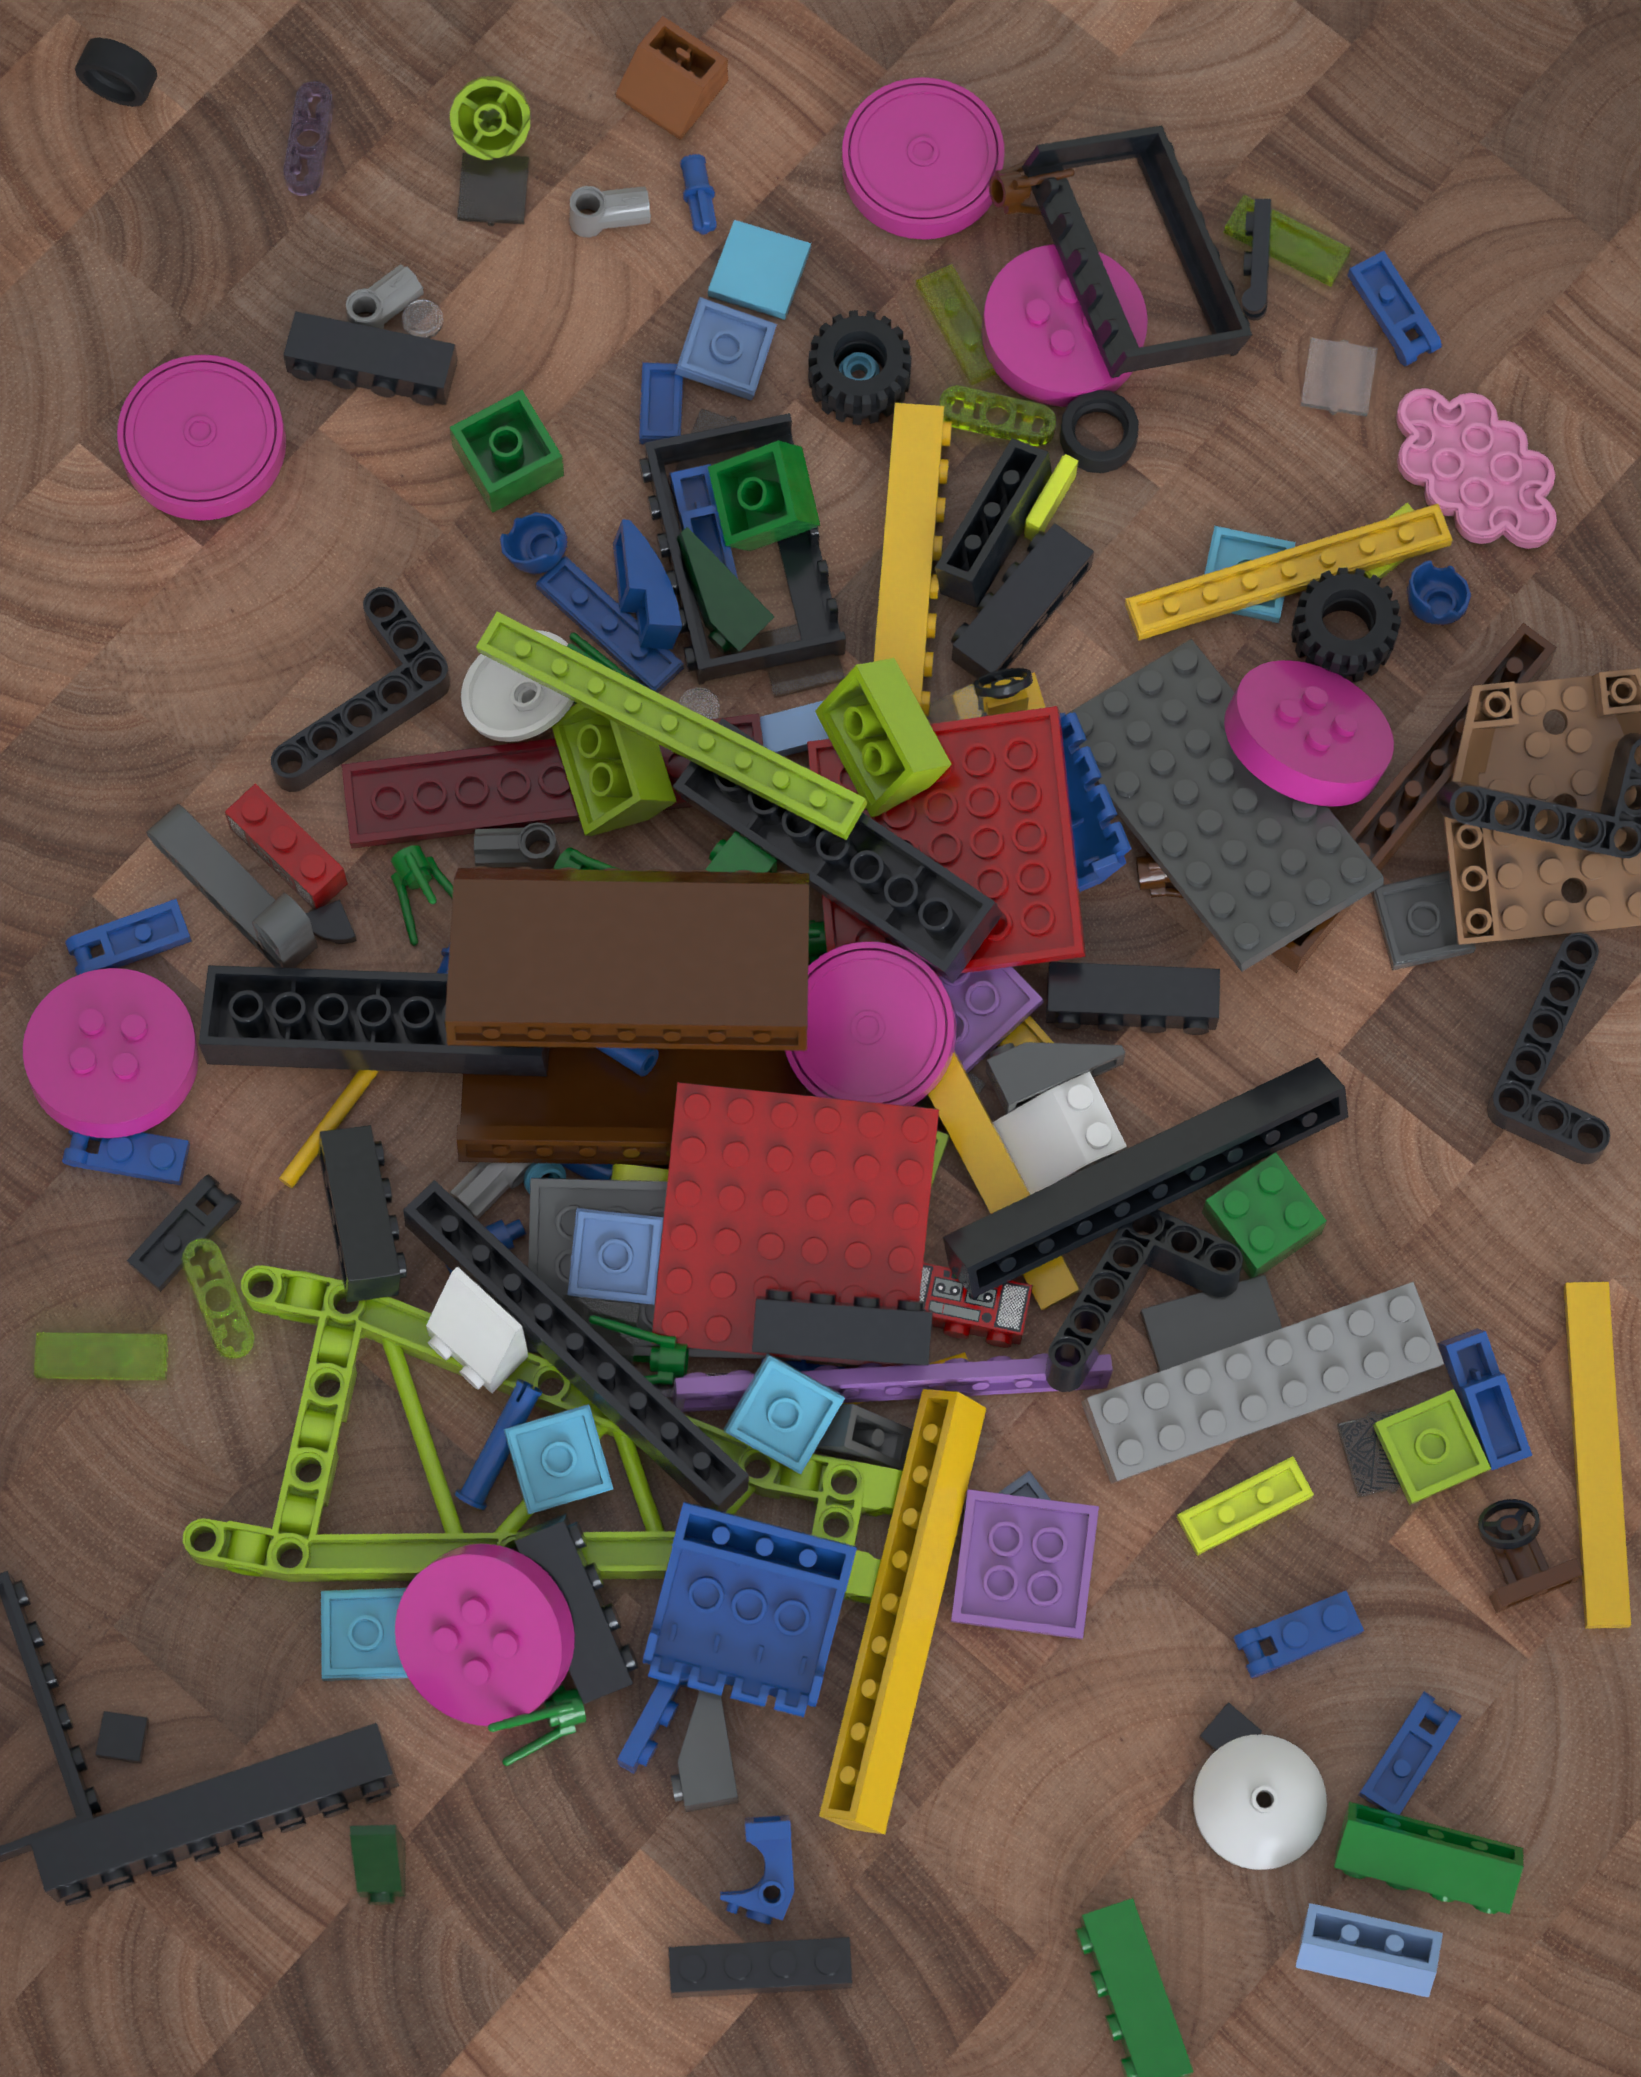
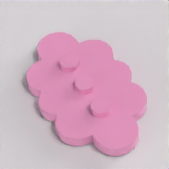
[1396,388,1557,549]

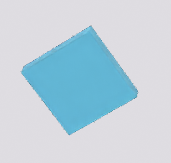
[708,220,811,320]
[1204,526,1296,623]
[723,1353,845,1474]
[503,1404,614,1514]
[321,1588,408,1681]

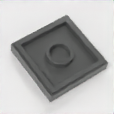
[1371,871,1476,971]

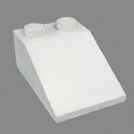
[993,1071,1127,1195]
[426,1267,529,1393]

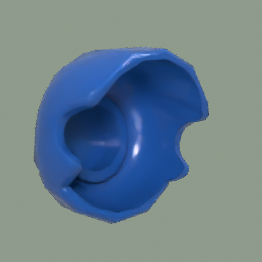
[500,512,568,575]
[1407,560,1471,625]

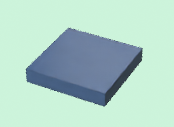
[674,297,777,401]
[568,1208,664,1304]

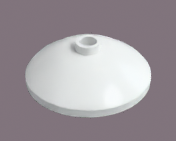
[461,630,574,742]
[1193,1735,1327,1870]

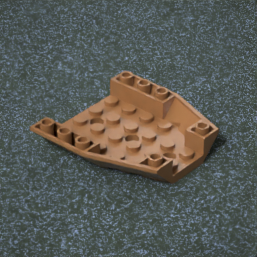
[1444,668,1641,945]

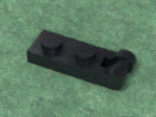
[1242,199,1272,321]
[127,1174,242,1292]

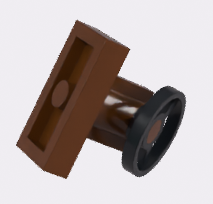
[1478,1499,1583,1613]

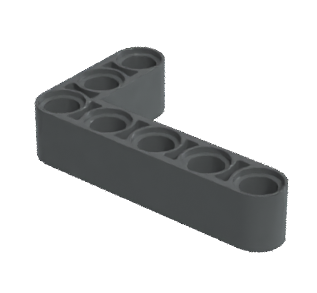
[146,804,318,968]

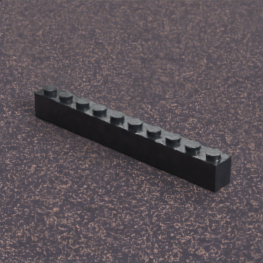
[943,1057,1349,1298]
[403,1180,749,1512]

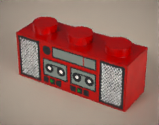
[225,783,348,910]
[919,1262,1033,1348]

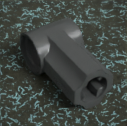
[474,822,560,869]

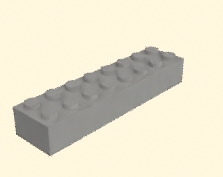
[1081,1282,1444,1484]

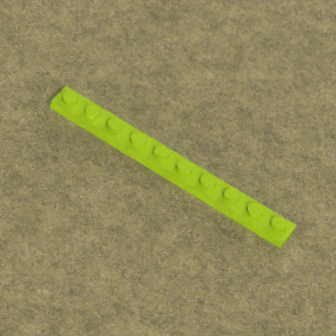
[476,612,867,840]

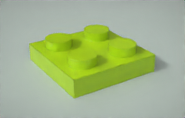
[1373,1389,1491,1505]

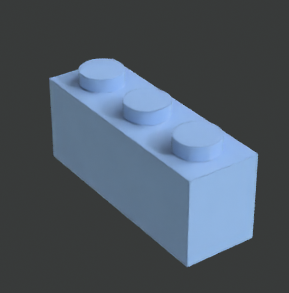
[1295,1903,1443,1998]

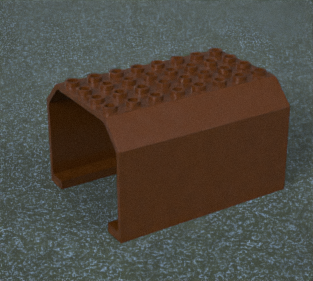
[445,866,809,1165]

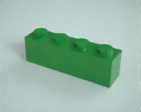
[1334,1802,1524,1915]
[1075,1898,1194,2077]

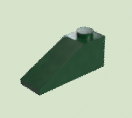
[676,527,775,654]
[350,1825,406,1905]

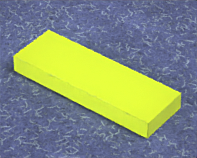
[1176,1456,1314,1556]

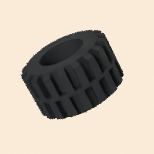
[808,310,912,425]
[1291,567,1401,682]

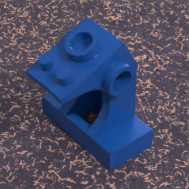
[720,1815,794,1925]

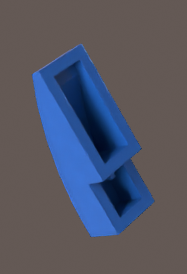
[669,464,738,578]
[613,519,682,649]
[1437,1328,1533,1470]

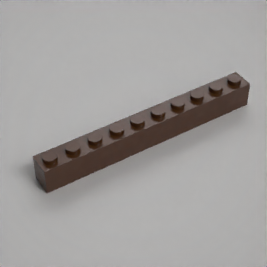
[1271,623,1557,973]

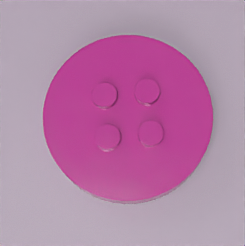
[842,78,1005,239]
[981,244,1148,407]
[117,355,286,520]
[1224,660,1394,807]
[785,942,957,1106]
[23,968,199,1138]
[395,1544,575,1726]

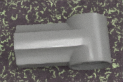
[569,186,651,238]
[346,264,424,329]
[450,1162,532,1220]

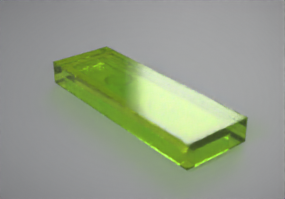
[1224,194,1351,287]
[916,264,997,386]
[34,1332,169,1380]

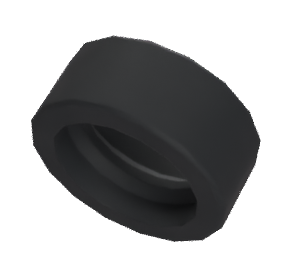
[75,37,158,107]
[1060,390,1139,473]

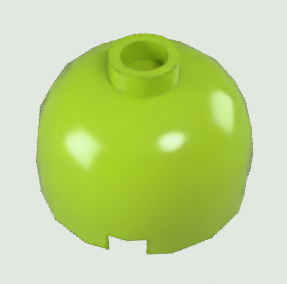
[450,76,531,160]

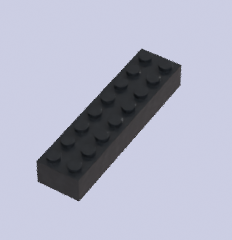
[673,718,1003,983]
[198,965,550,1077]
[30,1723,399,1906]

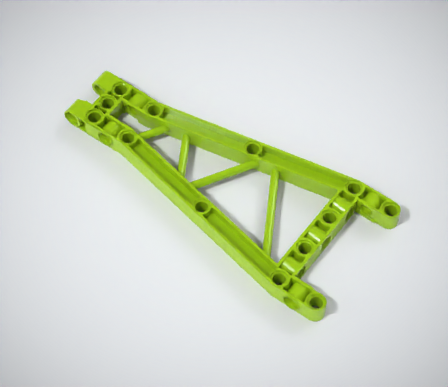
[183,1265,903,1604]

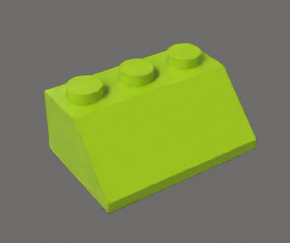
[815,658,952,817]
[552,703,676,836]

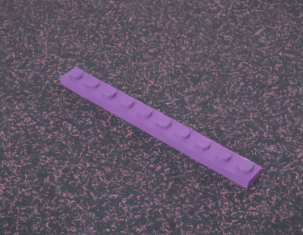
[673,1353,1113,1412]

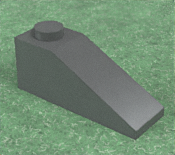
[985,1042,1126,1114]
[671,1690,738,1812]

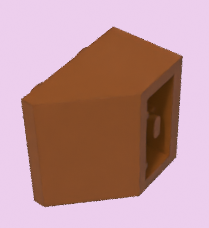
[615,16,728,140]

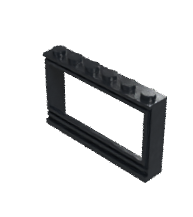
[1022,125,1252,378]
[639,413,846,685]
[0,1571,103,1863]

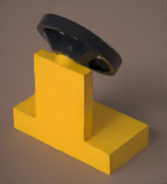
[954,668,1046,720]

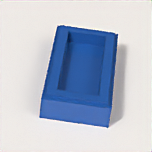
[639,363,683,444]

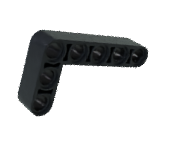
[271,587,450,792]
[1437,733,1641,858]
[1487,933,1611,1165]
[1045,1209,1243,1392]

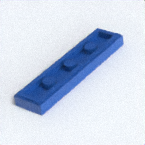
[536,556,684,693]

